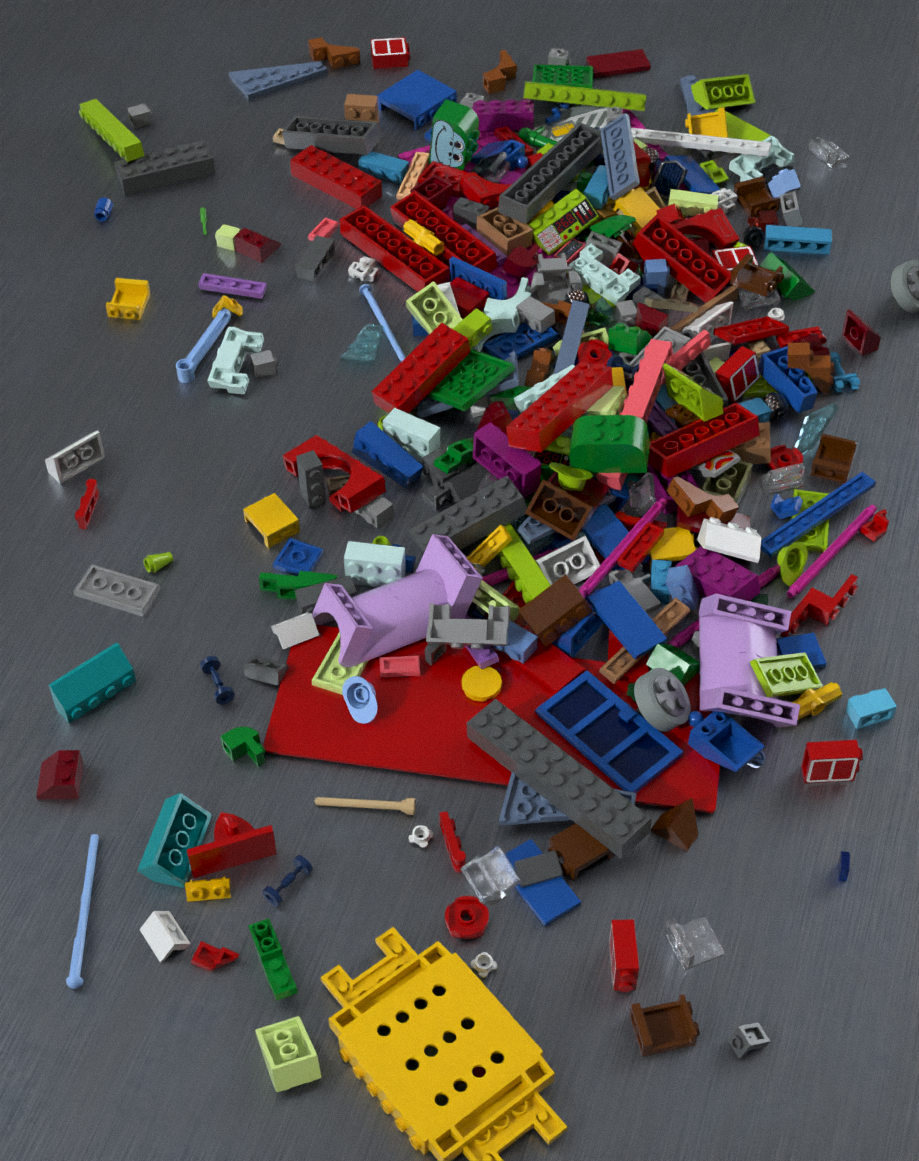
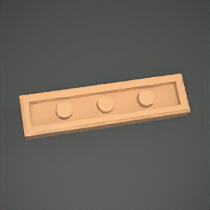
[396,152,430,200]

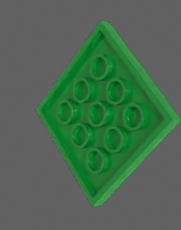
[532,64,593,88]
[426,349,515,411]

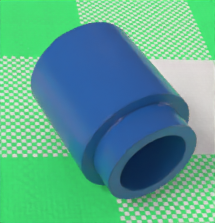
[94,198,113,221]

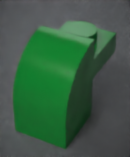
[220,727,266,767]

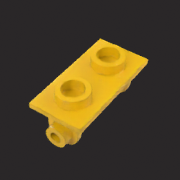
[185,876,231,902]

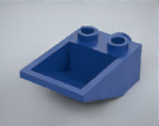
[470,140,528,175]
[688,711,765,772]

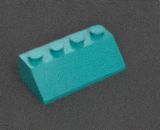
[49,642,136,723]
[137,793,212,888]

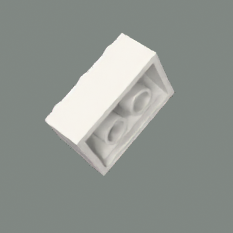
[682,301,733,342]
[45,430,105,484]
[697,517,761,563]
[535,536,600,585]

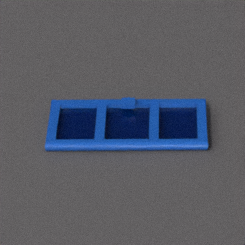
[535,671,683,793]

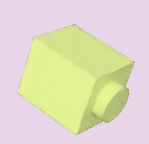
[215,224,241,251]

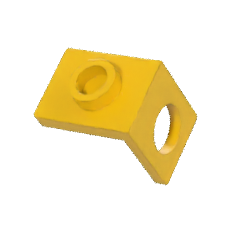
[212,295,243,318]

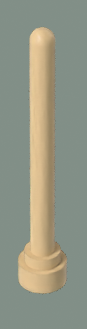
[315,797,416,815]

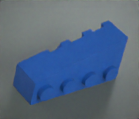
[758,346,818,413]
[351,421,423,488]

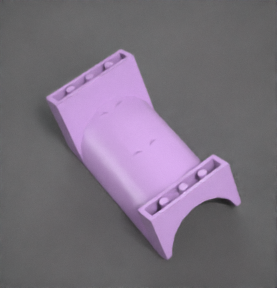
[312,534,482,668]
[699,594,800,728]

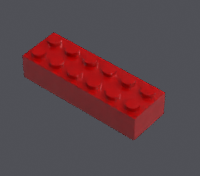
[290,145,382,209]
[632,214,731,303]
[371,323,471,413]
[648,402,760,478]

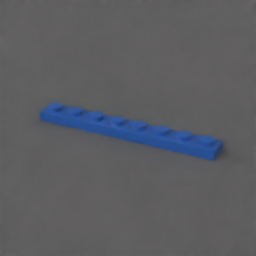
[760,472,876,558]

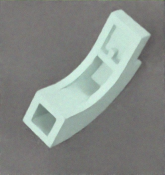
[484,277,531,314]
[472,309,521,352]

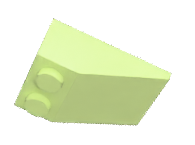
[406,281,463,334]
[255,1016,322,1092]

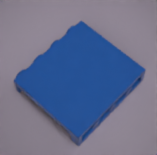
[377,70,457,130]

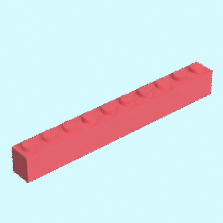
[596,339,673,490]

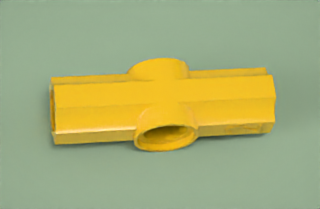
[403,219,444,255]
[791,682,842,720]

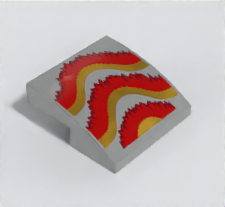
[689,450,741,477]

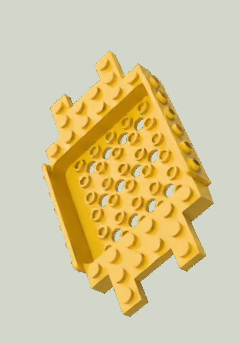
[321,927,567,1161]

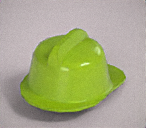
[549,462,593,491]
[777,542,808,586]

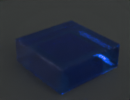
[838,851,850,882]

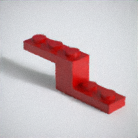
[780,574,859,637]

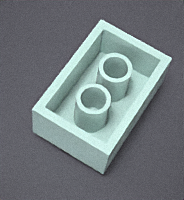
[383,408,441,463]
[344,541,406,587]

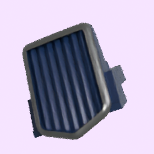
[649,160,688,201]

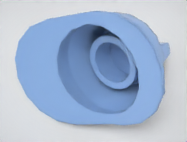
[342,676,378,724]

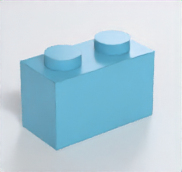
[846,688,897,729]

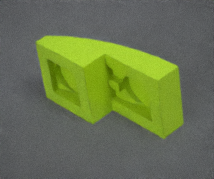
[699,160,729,184]

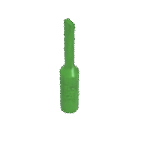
[200,207,207,235]

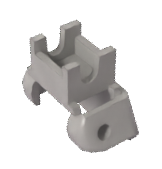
[530,253,583,305]

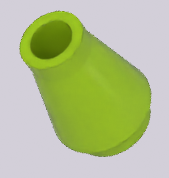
[143,552,173,573]

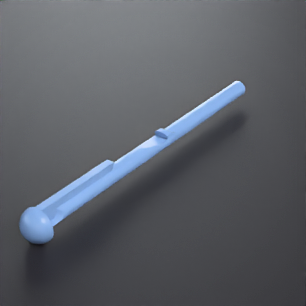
[359,284,406,362]
[66,834,99,989]

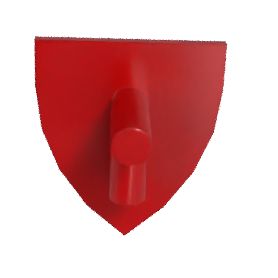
[214,812,255,841]

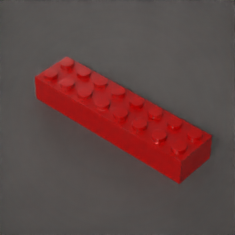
[390,191,498,273]
[339,205,450,292]
[506,362,613,452]

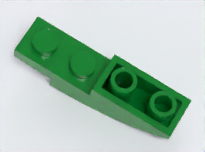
[585,215,636,241]
[434,438,476,474]
[259,571,337,599]
[248,918,298,1001]

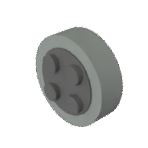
[891,260,919,313]
[634,668,691,732]

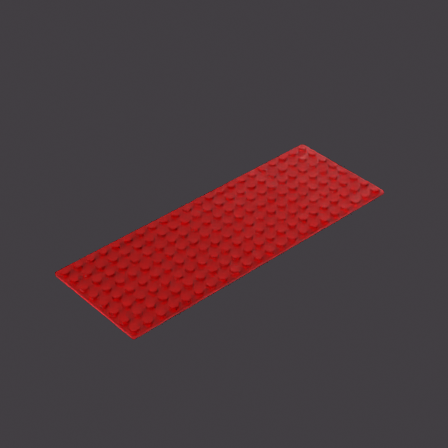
[263,625,720,813]

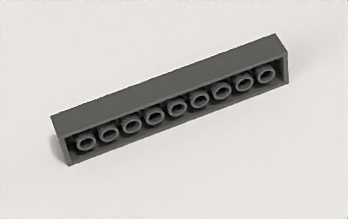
[498,122,603,224]
[466,699,651,859]

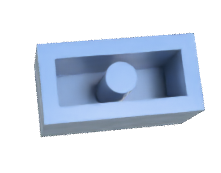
[768,169,801,198]

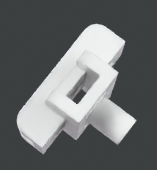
[711,188,737,214]
[348,256,379,282]

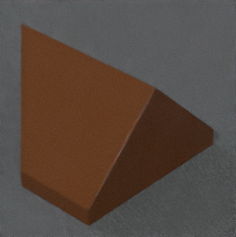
[617,229,641,260]
[651,798,699,852]

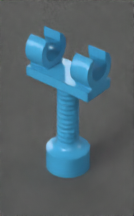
[830,352,860,393]

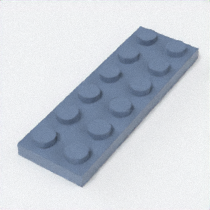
[600,113,640,200]

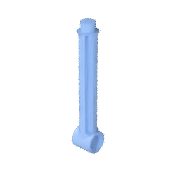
[176,308,232,383]

